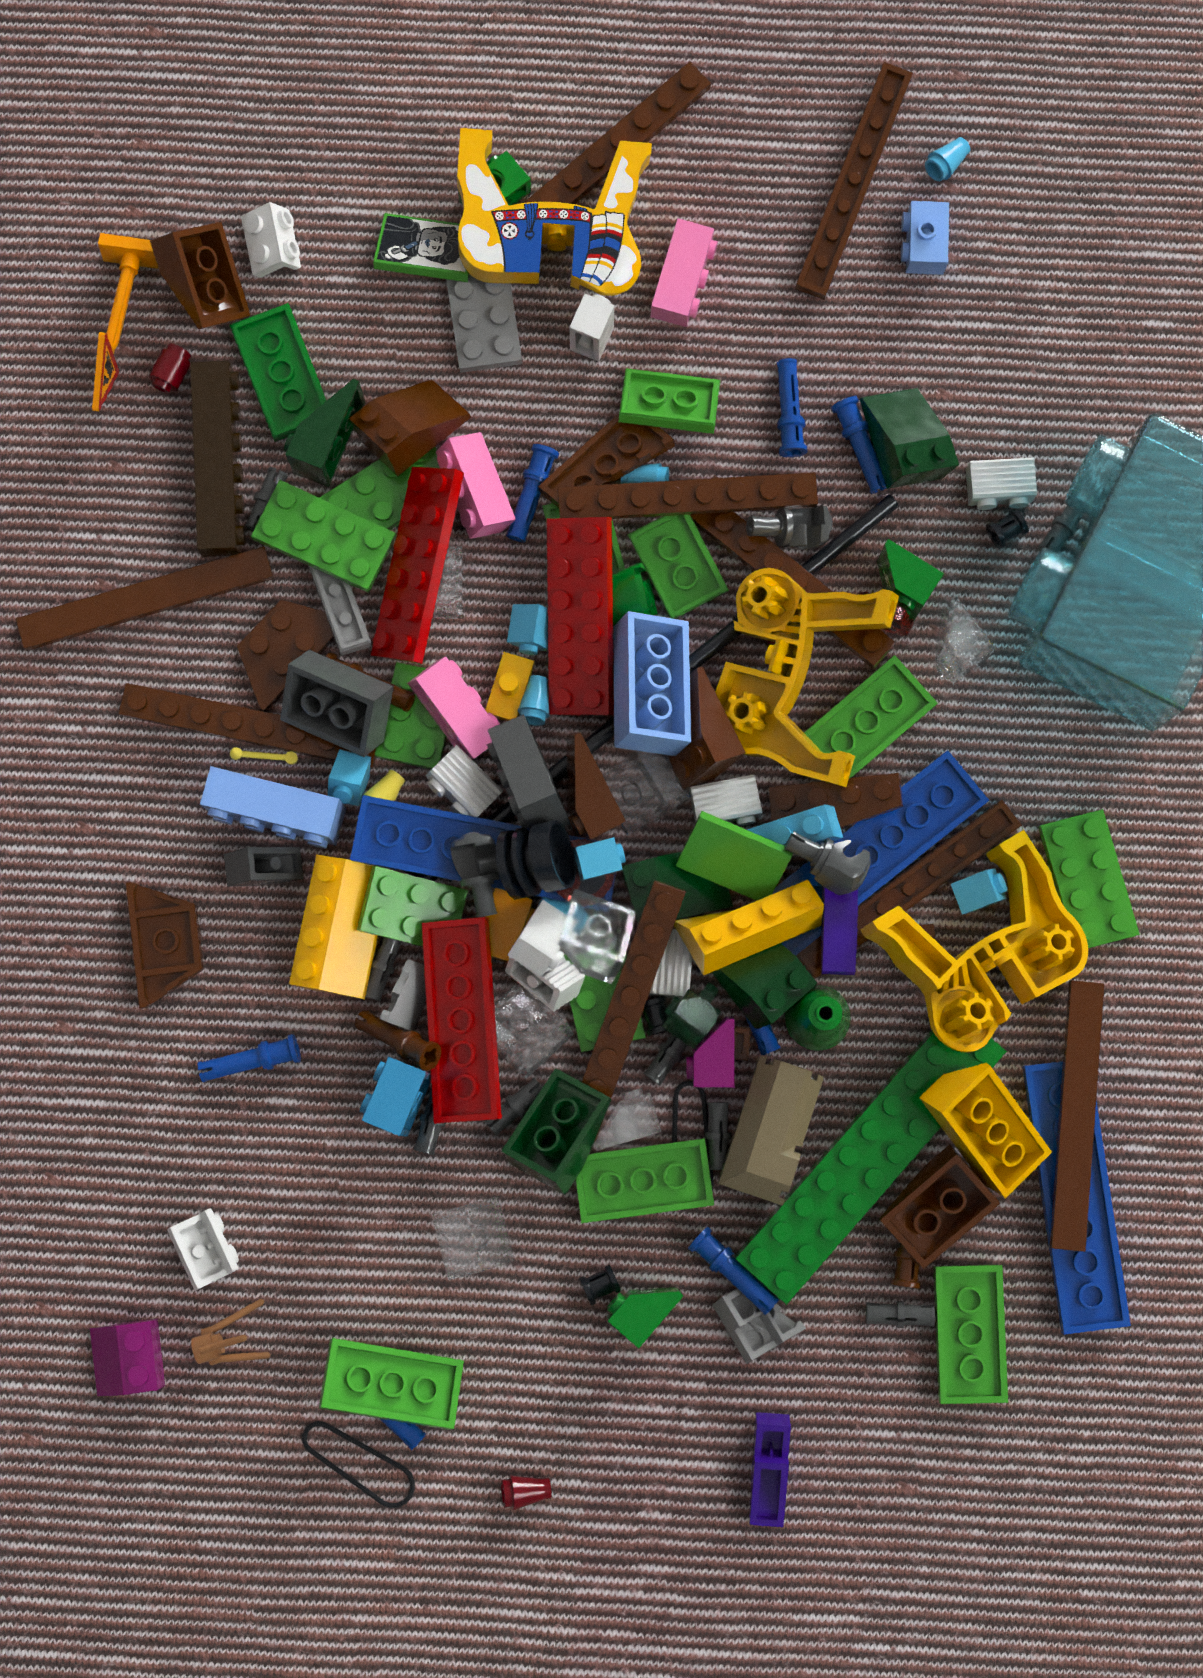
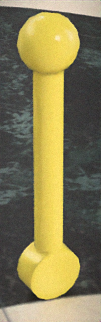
[230,747,298,765]

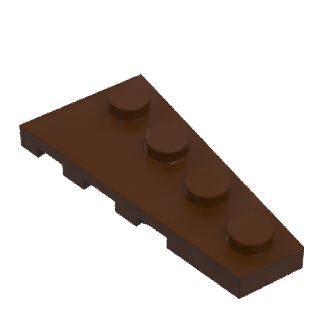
[538,413,675,508]
[769,773,903,829]

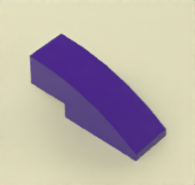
[821,886,858,975]
[749,1412,791,1527]

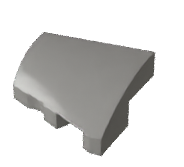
[380,959,426,1031]
[713,1289,806,1364]

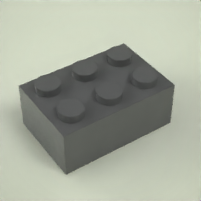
[280,650,394,757]
[487,714,571,830]

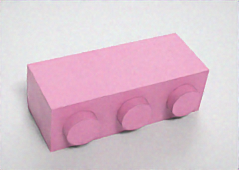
[650,218,718,327]
[436,432,516,539]
[407,656,500,759]

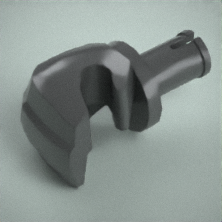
[746,505,833,550]
[784,831,871,895]
[450,832,500,918]

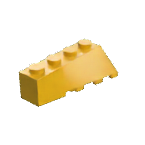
[674,880,824,976]

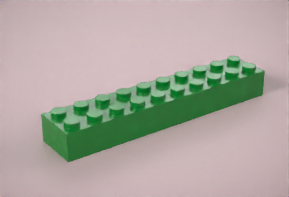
[733,1030,1007,1305]

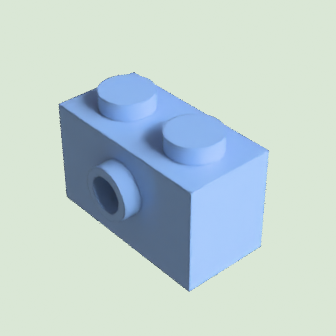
[901,201,949,275]

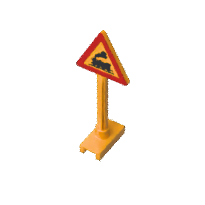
[92,233,159,412]

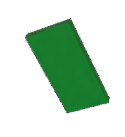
[229,303,327,442]

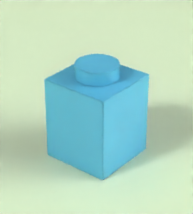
[507,604,548,655]
[328,749,371,806]
[573,837,626,881]
[951,868,1007,915]

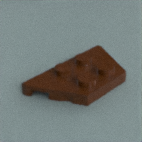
[237,600,334,712]
[126,882,204,1009]

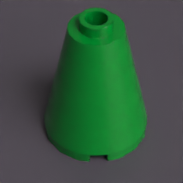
[612,563,657,627]
[785,985,851,1051]

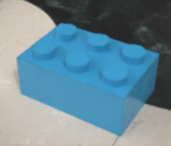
[359,1056,431,1137]

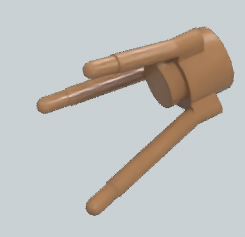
[191,1299,271,1365]

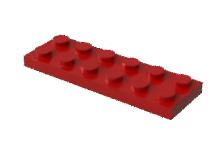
[371,467,464,664]
[547,517,614,715]
[422,917,502,1124]

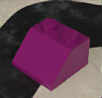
[686,1016,734,1087]
[90,1318,165,1396]

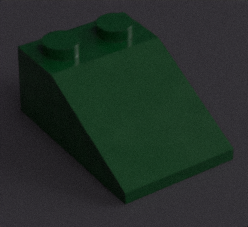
[284,379,365,487]
[860,388,959,489]
[621,851,733,927]
[712,943,818,1029]
[501,1068,611,1195]

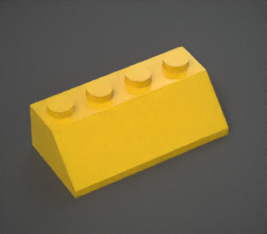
[289,854,378,1000]
[919,1063,1052,1199]

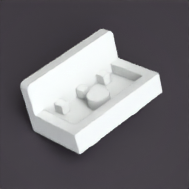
[241,202,301,278]
[167,1208,239,1291]

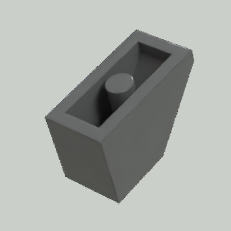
[224,847,304,887]

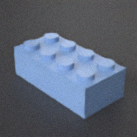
[613,611,691,756]
[200,766,346,849]

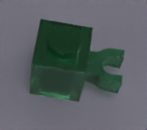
[662,982,721,1049]

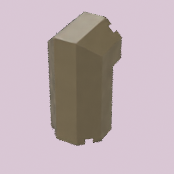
[717,1055,824,1206]

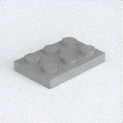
[446,275,522,373]

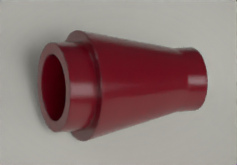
[501,1475,552,1510]

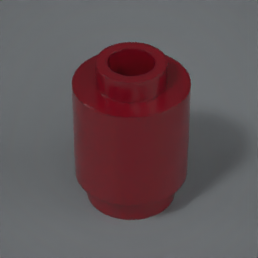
[149,343,192,394]

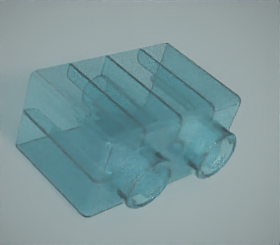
[1008,413,1203,731]

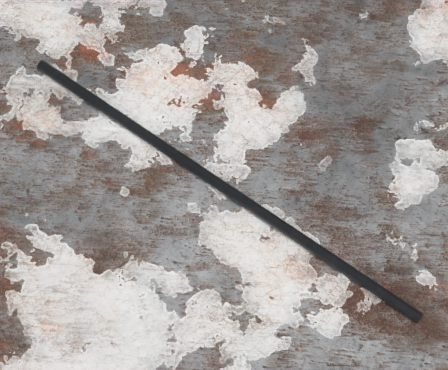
[416,494,899,881]

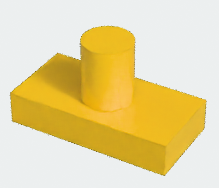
[485,652,535,721]

